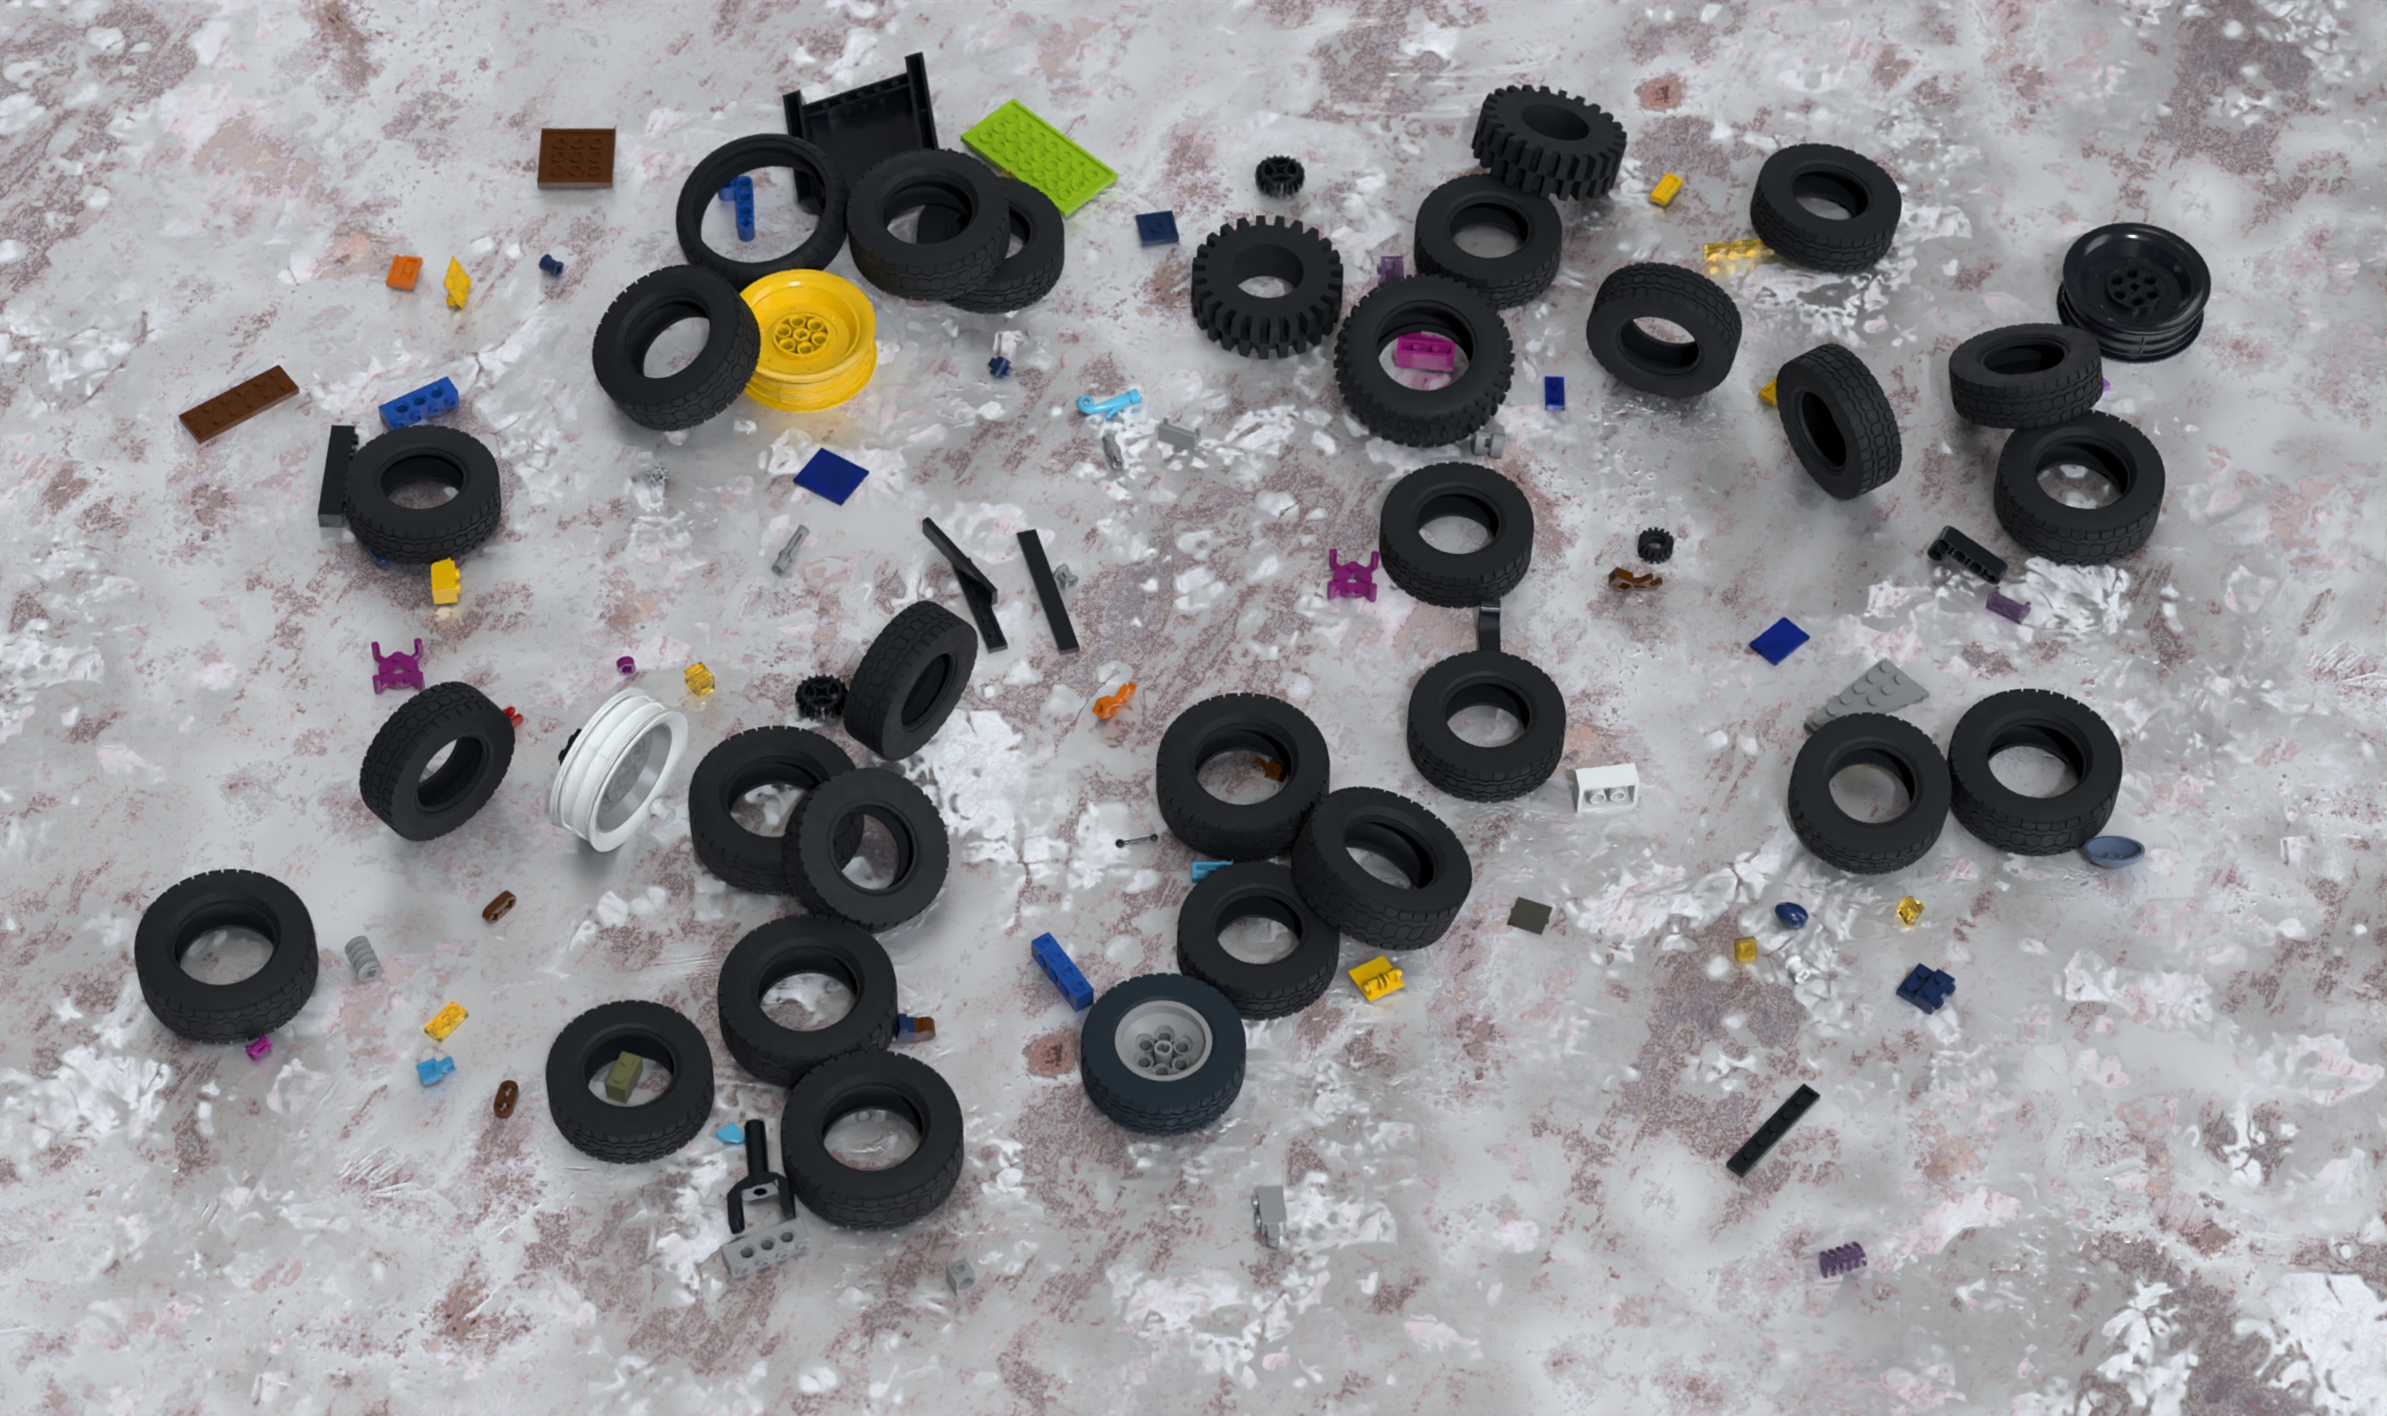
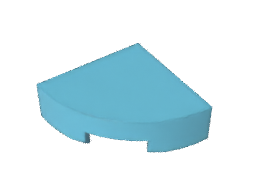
[716,1122,745,1143]

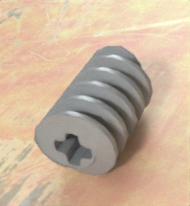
[345,936,383,983]

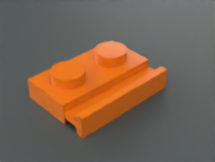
[386,254,423,290]

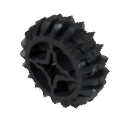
[1255,154,1305,199]
[795,673,848,723]

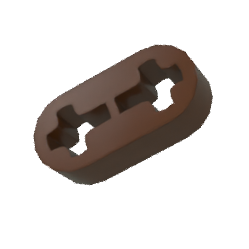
[482,890,517,924]
[493,1080,519,1119]

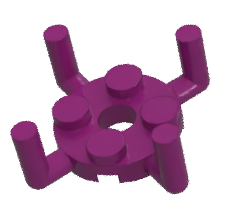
[1327,548,1379,602]
[371,638,425,694]

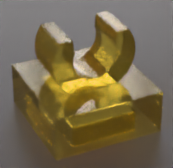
[1897,896,1925,926]
[1734,936,1757,961]

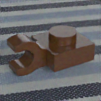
[1253,757,1287,783]

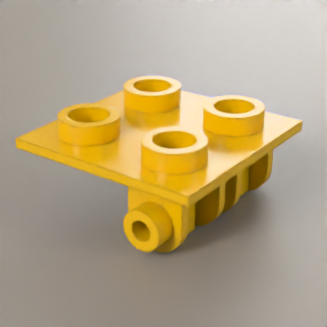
[444,256,471,309]
[1348,955,1405,1002]

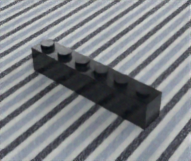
[317,425,359,528]

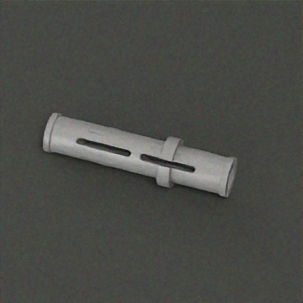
[772,525,810,575]

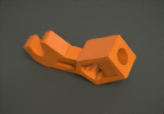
[1092,682,1138,719]

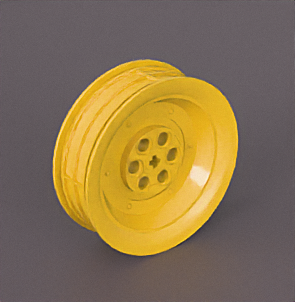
[740,269,877,413]

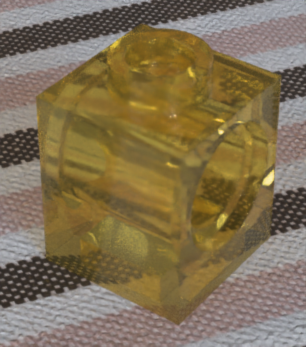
[684,662,715,698]

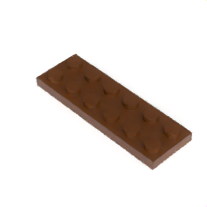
[179,365,300,444]

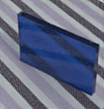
[1749,617,1810,666]

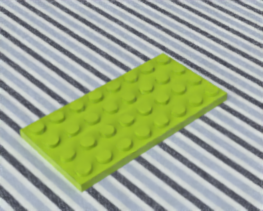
[961,98,1118,218]

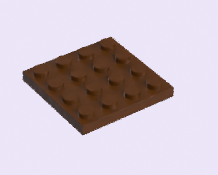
[537,128,616,188]

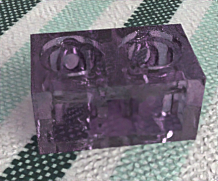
[1376,256,1404,289]

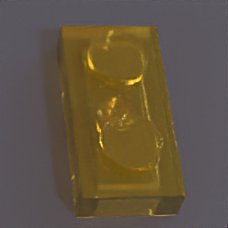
[424,1001,468,1043]

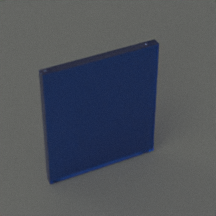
[793,447,869,506]

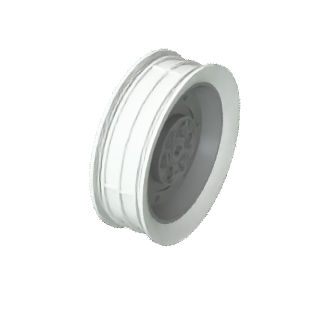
[549,687,688,852]

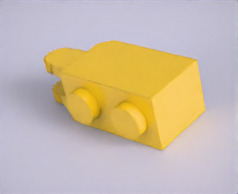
[431,557,461,604]

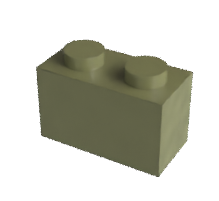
[605,1051,643,1104]

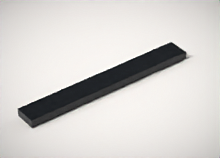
[1017,529,1079,655]

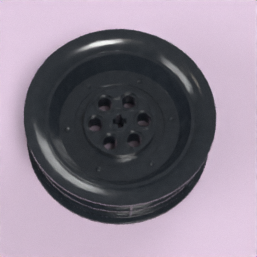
[2056,222,2211,364]

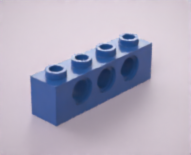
[378,376,460,431]
[1031,932,1094,1013]

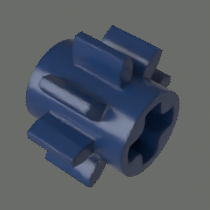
[988,355,1013,379]

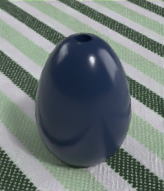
[1775,902,1808,929]

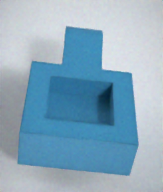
[415,1056,456,1086]

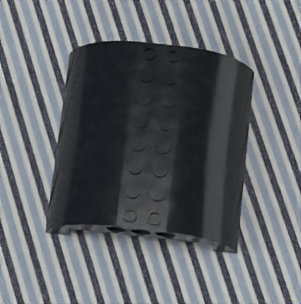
[782,51,939,216]

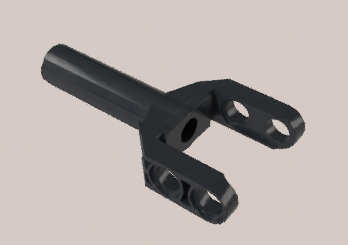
[727,1119,796,1235]

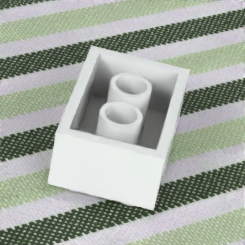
[1572,763,1640,813]

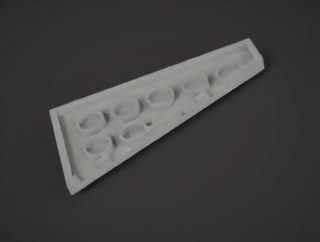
[1804,658,1930,734]

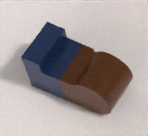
[895,1013,936,1041]

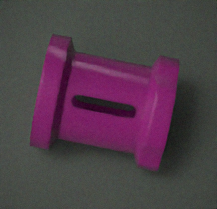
[245,1035,273,1062]

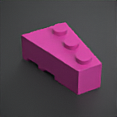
[1396,331,1455,372]

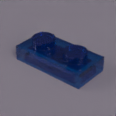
[1544,376,1565,411]

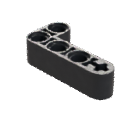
[1927,526,2008,585]
[1478,599,1501,653]

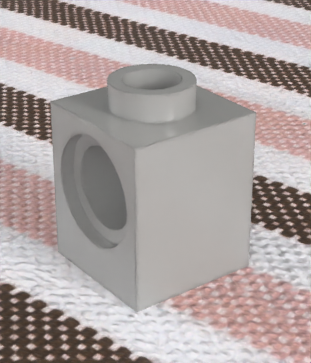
[946,1258,976,1296]

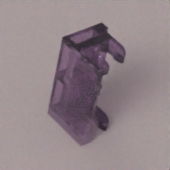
[1985,586,2031,625]

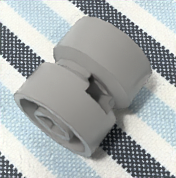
[1474,429,1506,459]

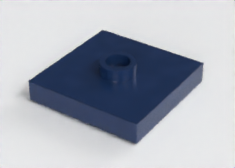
[1135,210,1179,247]

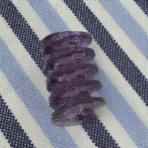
[1818,1241,1867,1279]

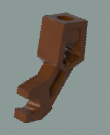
[1609,567,1662,592]

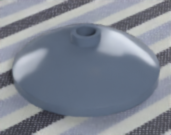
[2083,836,2145,869]

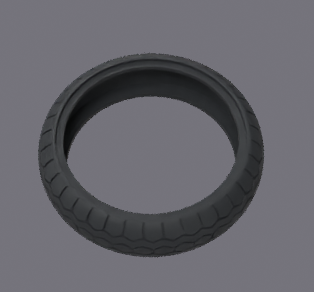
[676,133,850,294]

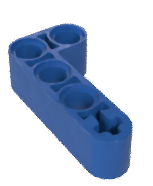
[718,176,755,242]

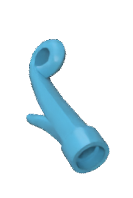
[1077,388,1141,419]

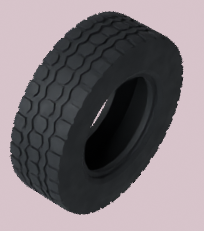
[1750,143,1902,273]
[1413,173,1562,310]
[917,176,1064,314]
[1586,262,1742,397]
[1949,323,2104,429]
[1775,343,1902,500]
[345,425,501,565]
[1379,462,1534,608]
[843,600,978,761]
[1407,650,1566,803]
[359,681,515,841]
[1788,712,1952,875]
[782,768,950,934]
[1177,861,1340,1021]
[546,1000,714,1164]

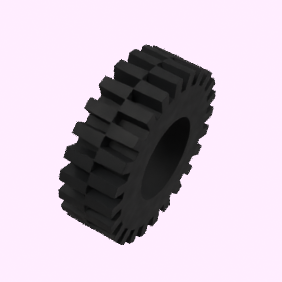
[1471,84,1627,201]
[1191,215,1344,359]

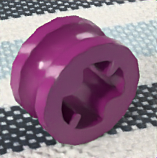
[616,656,636,675]

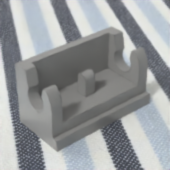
[1158,417,1201,452]

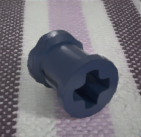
[539,254,564,277]

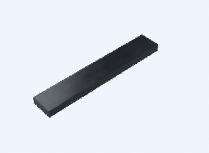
[923,517,998,606]
[951,557,1008,654]
[1726,1084,1820,1178]

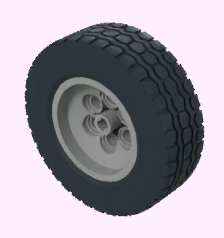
[1081,973,1246,1136]

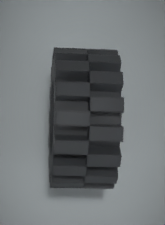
[1637,527,1674,564]

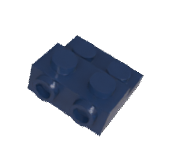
[1896,963,1956,1015]

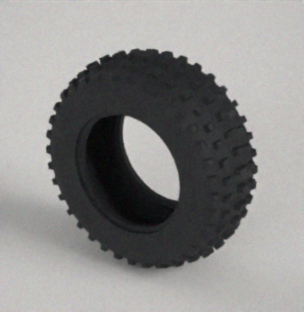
[1333,273,1515,448]

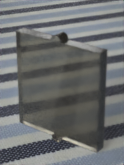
[1507,896,1553,935]

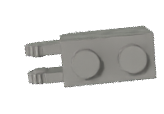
[1253,1185,1287,1248]

